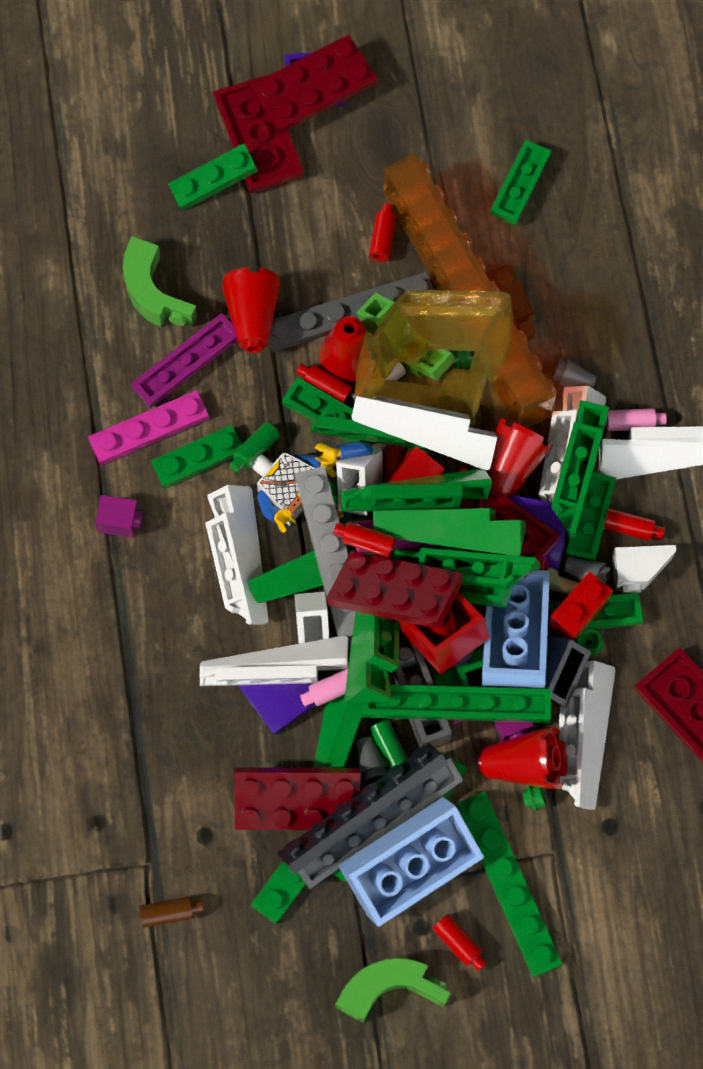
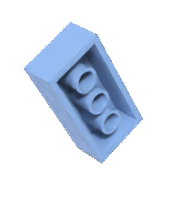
[482,570,550,689]
[338,797,484,927]

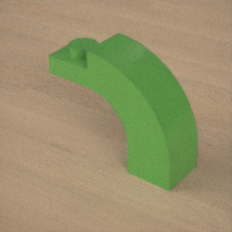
[123,236,197,327]
[356,292,455,381]
[335,958,451,1023]

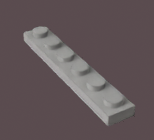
[294,466,356,649]

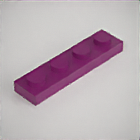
[131,313,237,409]

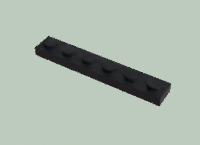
[277,743,447,874]

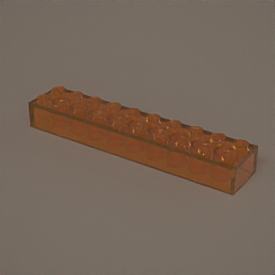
[383,153,557,428]

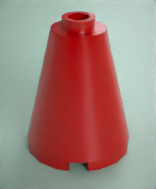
[222,267,281,353]
[319,316,378,384]
[486,418,553,499]
[477,727,567,790]

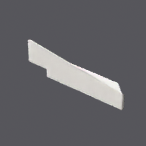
[539,386,606,503]
[352,395,497,470]
[599,426,703,479]
[205,485,268,625]
[200,636,349,686]
[559,660,616,810]

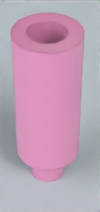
[606,408,666,432]
[300,668,348,706]

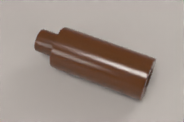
[139,897,204,928]

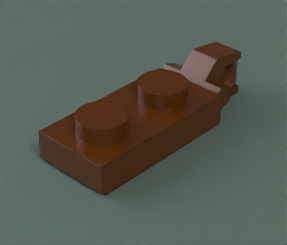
[484,263,536,343]

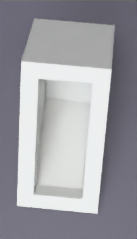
[612,545,676,594]
[294,592,329,644]

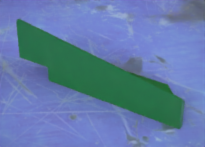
[551,400,609,541]
[340,469,492,511]
[373,508,526,556]
[247,544,395,603]
[393,548,541,589]
[344,612,399,704]
[314,654,363,768]

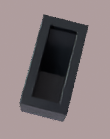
[545,634,591,708]

